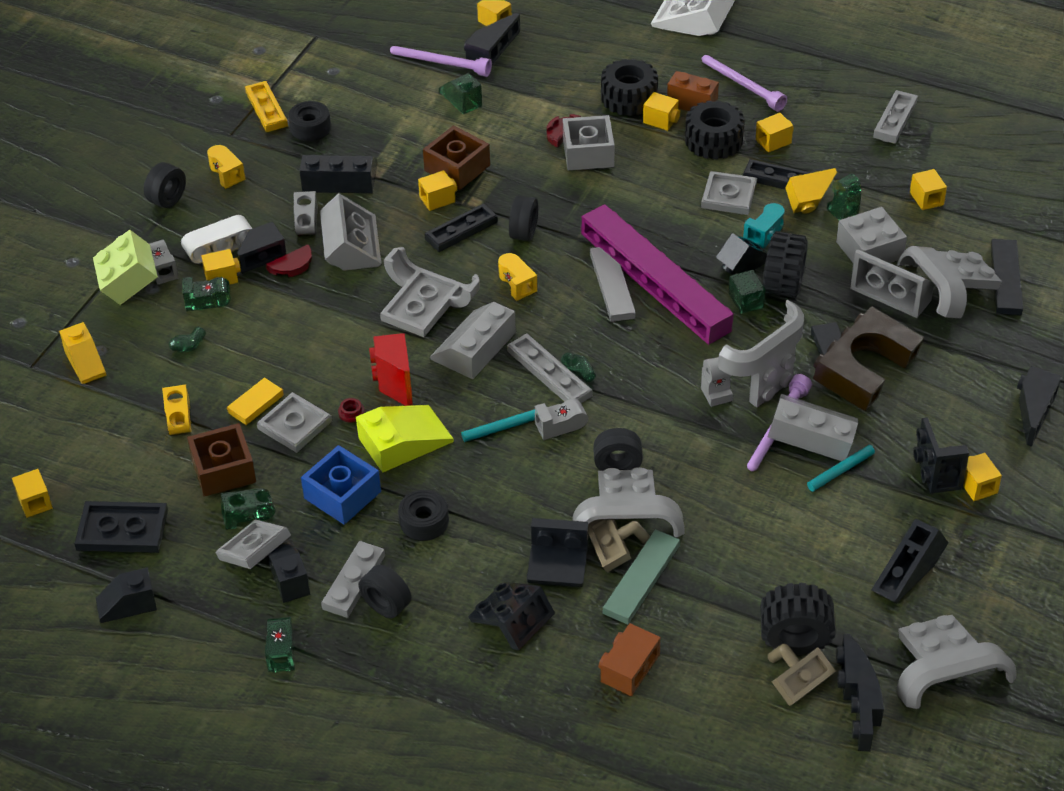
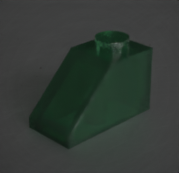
[439,73,482,115]

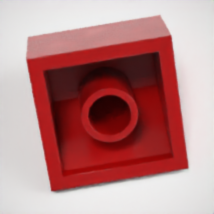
[369,333,413,406]

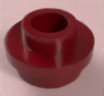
[338,398,365,423]

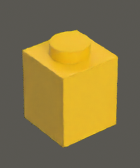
[477,0,512,26]
[643,92,680,131]
[755,113,794,153]
[910,169,947,210]
[418,170,457,211]
[201,249,241,289]
[963,453,1002,501]
[12,469,53,518]

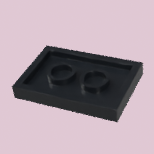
[74,501,168,553]

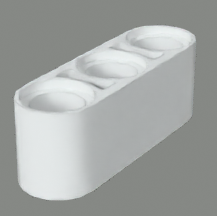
[181,215,252,264]

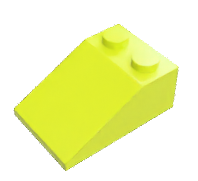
[356,405,454,473]

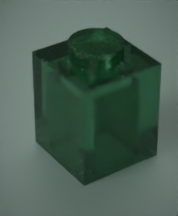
[729,270,765,314]

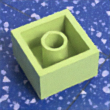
[93,230,158,305]

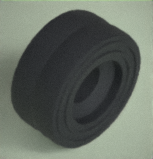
[288,101,331,141]
[144,162,186,208]
[509,196,539,241]
[593,428,643,471]
[398,490,449,541]
[358,565,412,618]

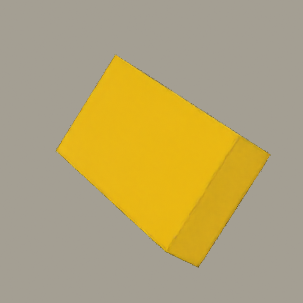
[227,377,284,425]

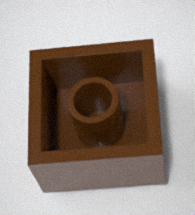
[423,125,490,190]
[187,423,256,497]

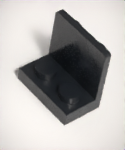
[913,417,969,494]
[527,518,588,587]
[468,582,555,650]

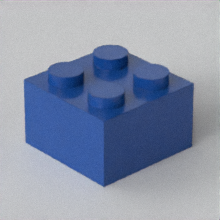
[301,445,381,525]

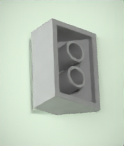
[320,193,382,270]
[850,249,934,318]
[430,302,516,379]
[768,394,858,461]

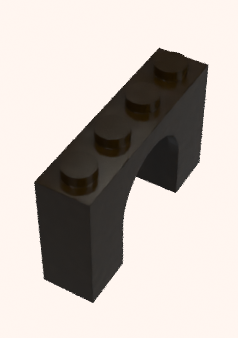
[813,306,924,412]

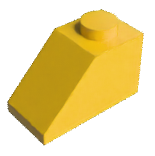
[785,168,837,214]
[59,322,106,384]

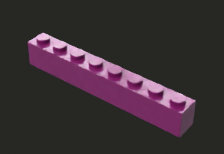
[581,204,734,345]

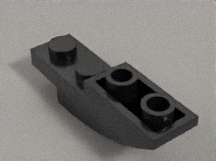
[836,634,884,751]

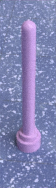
[390,46,492,77]
[702,55,787,112]
[747,374,812,471]

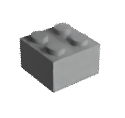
[563,115,615,170]
[836,207,907,264]

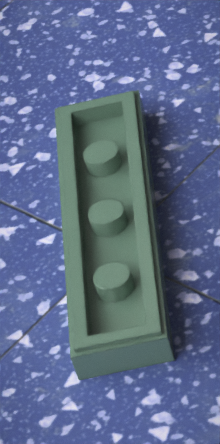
[603,529,680,625]

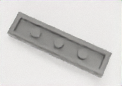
[590,247,635,322]
[507,333,593,403]

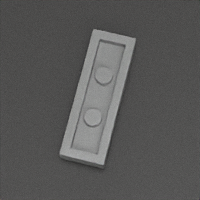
[873,90,918,144]
[321,541,385,618]

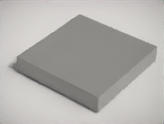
[701,171,757,215]
[257,392,332,453]
[215,520,291,569]

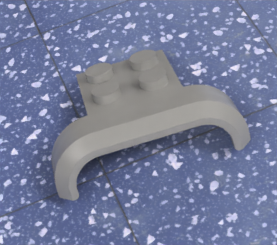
[896,246,1002,318]
[380,247,480,337]
[718,300,804,407]
[572,467,684,537]
[897,615,1017,709]

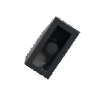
[237,222,287,273]
[716,233,767,276]
[96,567,157,623]

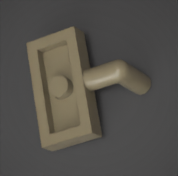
[588,519,650,572]
[768,644,836,706]

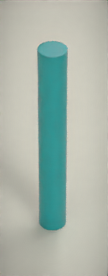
[461,409,535,442]
[807,445,875,492]

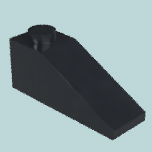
[464,13,520,65]
[1017,366,1062,446]
[871,518,949,604]
[266,537,311,603]

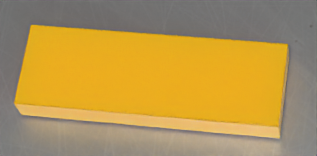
[245,81,288,132]

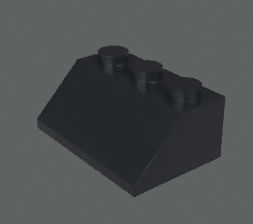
[299,155,378,193]

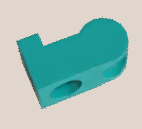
[743,203,785,248]

